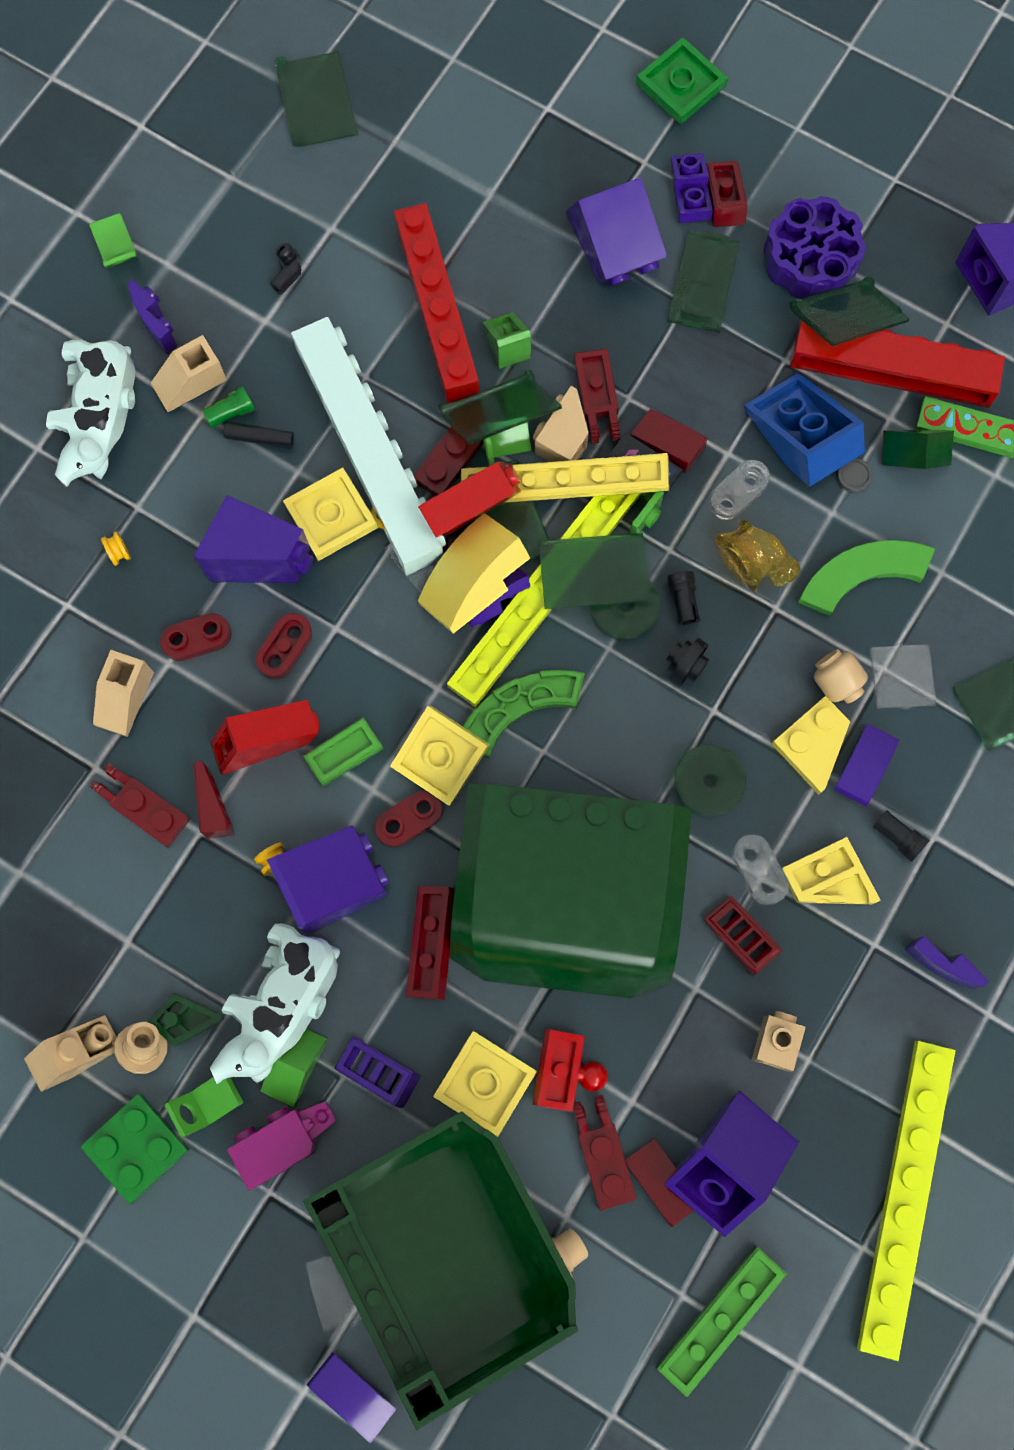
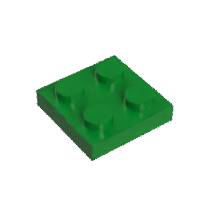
[636,37,728,125]
[81,1093,190,1204]

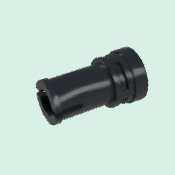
[667,571,701,625]
[873,810,930,862]

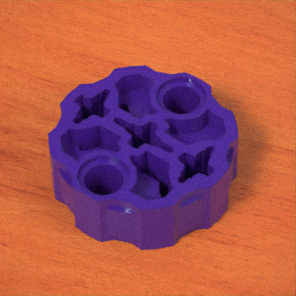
[763,196,866,300]

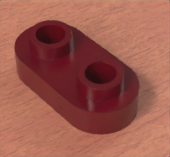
[160,613,232,661]
[256,613,312,680]
[375,791,443,848]

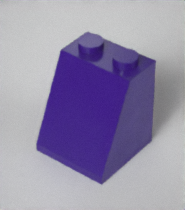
[566,177,668,286]
[955,223,1014,316]
[193,495,314,583]
[267,826,389,935]
[664,1090,799,1237]

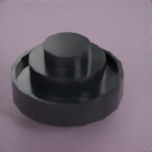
[666,637,710,687]

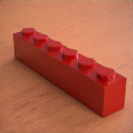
[394,203,480,407]
[790,315,1005,408]

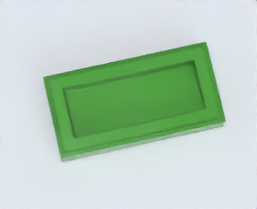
[303,718,383,787]

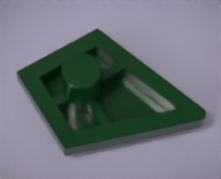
[148,993,224,1047]

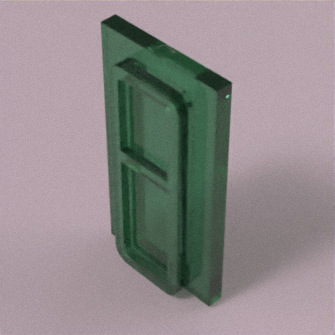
[667,231,740,333]

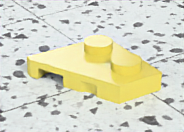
[772,696,850,795]
[780,837,881,904]

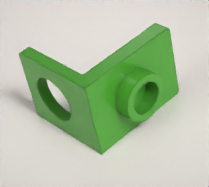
[89,213,138,268]
[481,416,531,466]
[629,491,664,540]
[164,1077,243,1138]

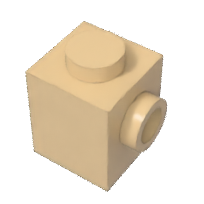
[751,1011,806,1072]

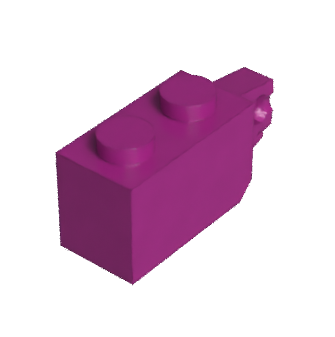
[227,1101,337,1191]

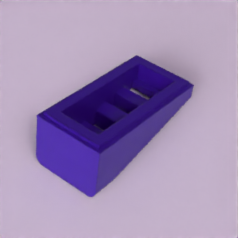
[334,1036,421,1108]

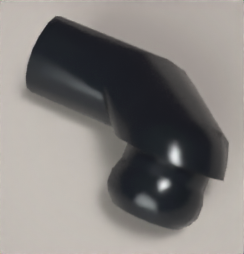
[270,243,302,295]

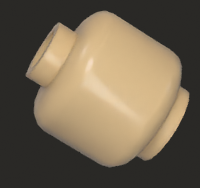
[814,649,868,704]

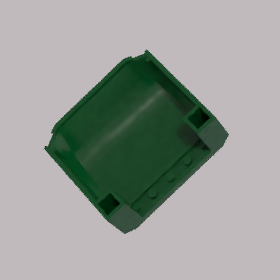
[450,783,692,998]
[303,1111,578,1431]

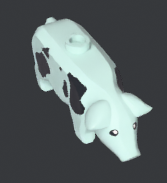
[46,340,136,487]
[210,923,340,1084]

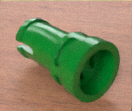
[202,385,256,429]

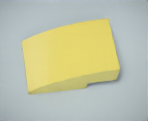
[418,513,530,634]

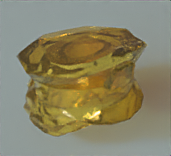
[714,518,801,592]

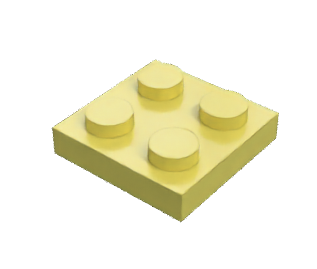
[283,468,378,561]
[390,705,490,806]
[433,1031,537,1137]

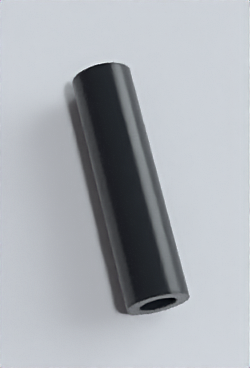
[224,421,294,449]

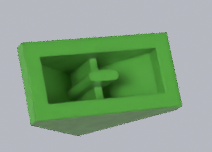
[482,312,531,369]
[260,1028,328,1108]

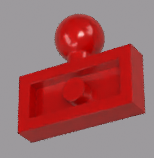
[532,1029,608,1112]

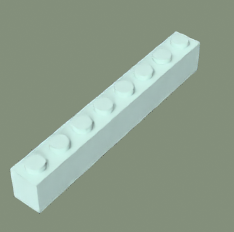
[291,317,446,576]

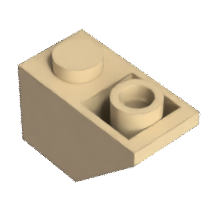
[151,335,227,412]
[533,386,589,462]
[93,650,154,737]
[24,1015,117,1092]

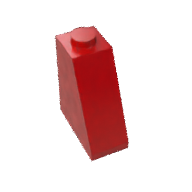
[418,461,521,538]
[210,700,319,775]

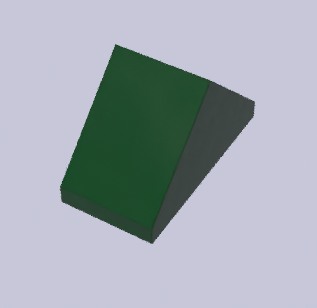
[881,430,954,469]

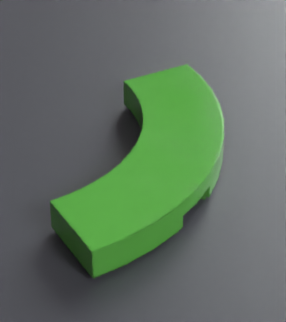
[798,540,935,616]
[463,670,585,759]

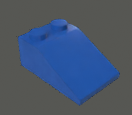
[744,372,865,487]

